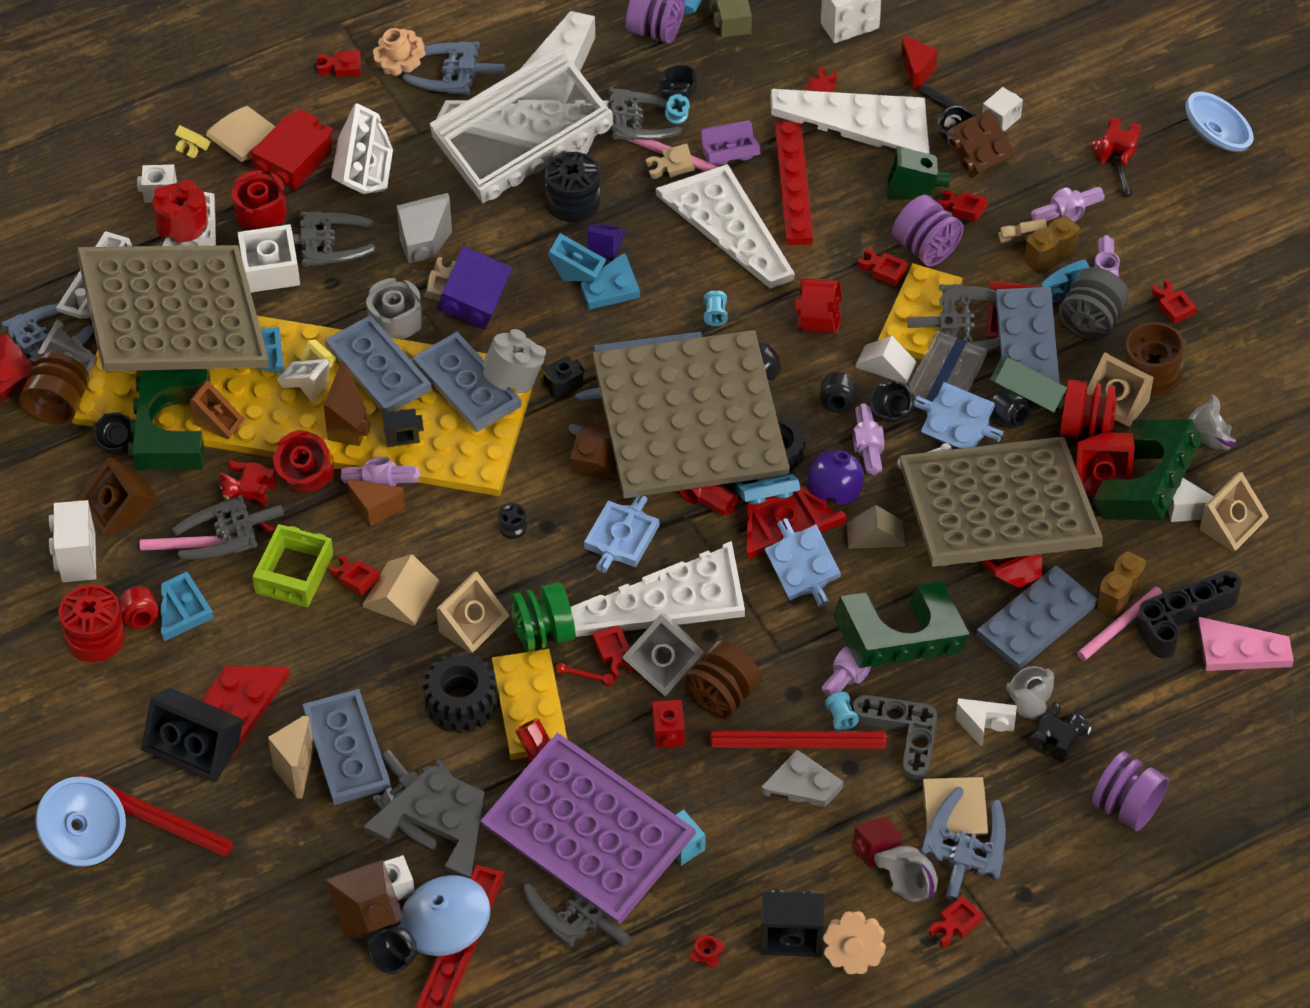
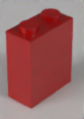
[251,113,332,190]

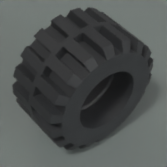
[423,653,498,733]

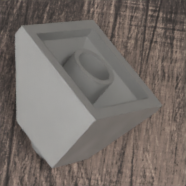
[397,193,452,264]
[622,614,704,696]

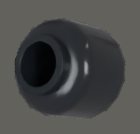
[820,372,856,413]
[989,389,1029,429]

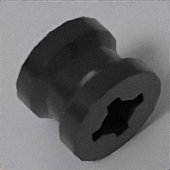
[498,503,527,539]

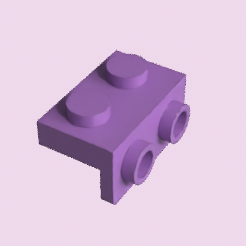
[700,120,760,165]

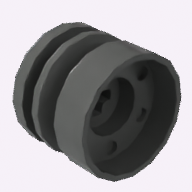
[1059,267,1129,340]

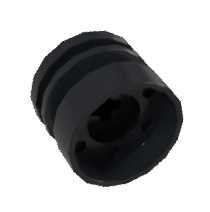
[545,152,600,222]

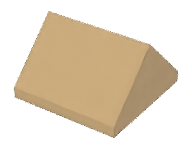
[1087,353,1154,427]
[1200,472,1269,551]
[363,554,439,626]
[437,571,510,653]
[268,716,314,799]

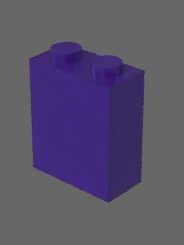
[436,246,512,329]

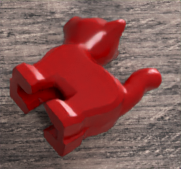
[1091,117,1142,166]
[219,460,277,507]

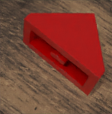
[901,36,938,91]

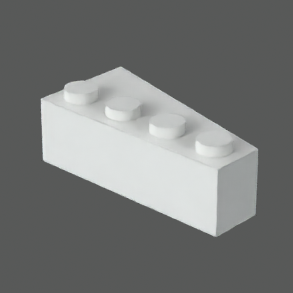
[519,11,595,104]

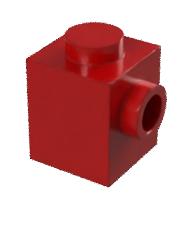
[652,700,685,748]

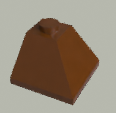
[323,363,371,446]
[570,423,620,482]
[78,457,158,536]
[326,860,403,937]

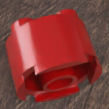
[231,170,287,231]
[152,180,208,242]
[795,278,842,334]
[273,430,334,494]

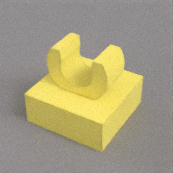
[175,125,210,159]
[300,339,336,368]

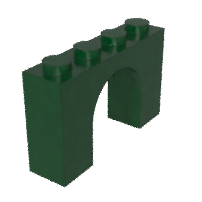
[128,369,211,470]
[1093,419,1202,520]
[833,581,970,668]

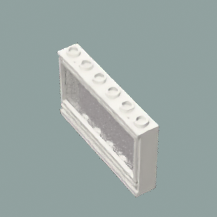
[430,45,613,204]

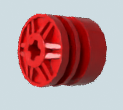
[1060,379,1117,439]
[58,585,126,663]

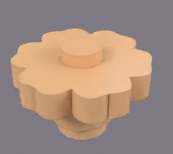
[373,28,426,76]
[823,911,886,974]

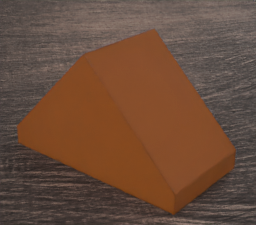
[190,380,244,439]
[347,479,405,526]

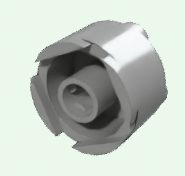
[366,278,422,339]
[482,329,546,393]

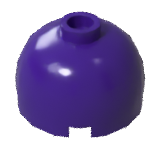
[807,450,864,504]

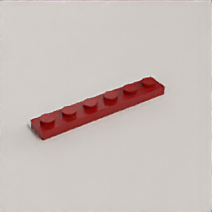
[775,121,813,245]

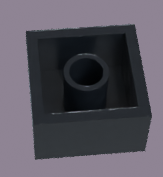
[761,890,824,957]

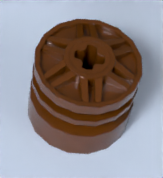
[1125,322,1184,396]
[19,352,90,425]
[683,641,762,720]

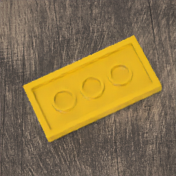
[878,263,963,362]
[492,649,567,760]

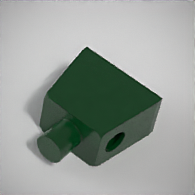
[886,146,950,200]

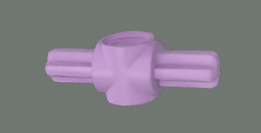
[1031,187,1104,222]
[1094,235,1120,277]
[853,403,884,475]
[340,457,420,486]
[822,646,871,697]

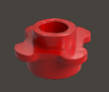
[690,935,725,968]

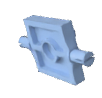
[915,382,1003,449]
[584,496,659,573]
[765,519,841,607]

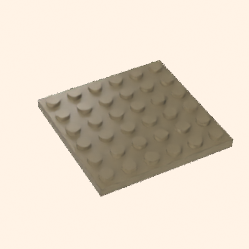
[77,245,269,371]
[593,330,790,498]
[900,437,1103,567]

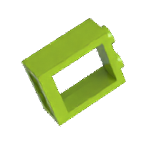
[253,524,333,608]

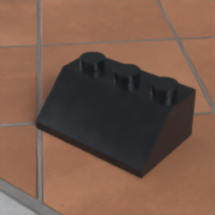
[141,688,244,782]

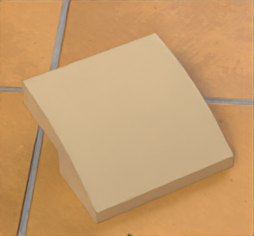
[206,106,275,162]
[923,777,988,836]

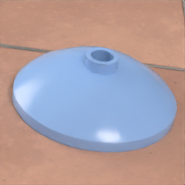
[1185,92,1253,152]
[36,777,126,867]
[400,875,490,956]

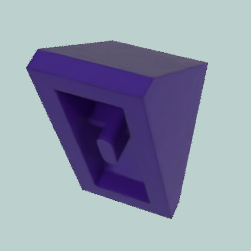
[588,223,625,261]

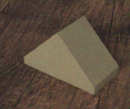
[846,505,905,549]

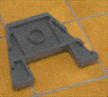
[364,767,484,879]

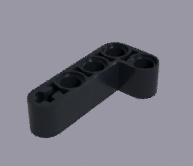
[1136,571,1242,659]

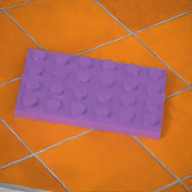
[481,732,696,925]

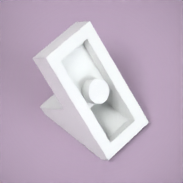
[277,359,329,402]
[956,698,1017,746]

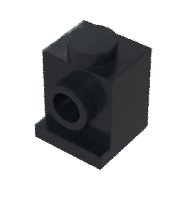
[540,355,584,401]
[382,408,424,447]

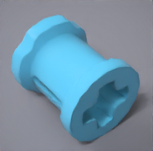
[665,94,690,125]
[704,291,728,326]
[825,692,859,731]

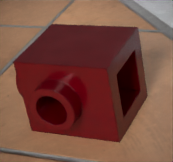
[852,816,902,867]

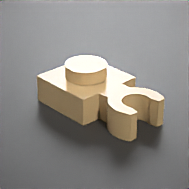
[646,143,695,179]
[998,219,1048,243]
[425,257,456,301]

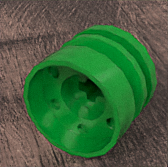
[511,581,576,652]

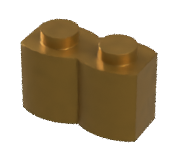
[1024,216,1080,273]
[1097,551,1146,619]

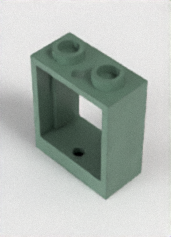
[990,355,1067,412]

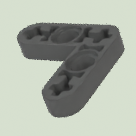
[853,695,937,783]

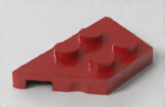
[746,485,847,560]
[201,666,290,759]

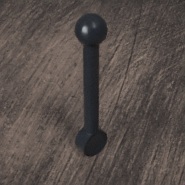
[1112,156,1132,197]

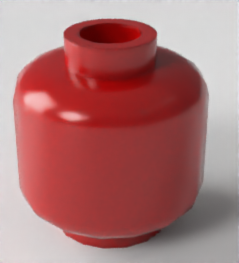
[118,586,159,629]

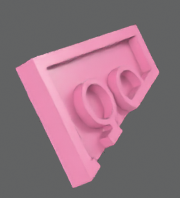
[1197,617,1294,671]

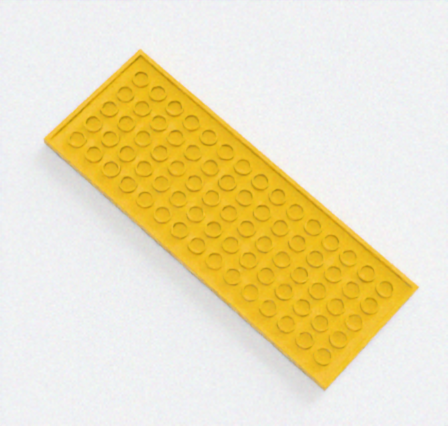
[72,316,533,496]

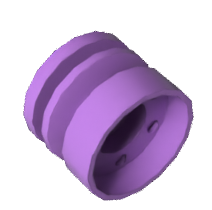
[626,0,685,43]
[892,195,964,267]
[1092,751,1169,831]

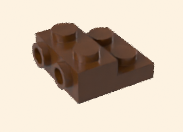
[945,109,1016,178]

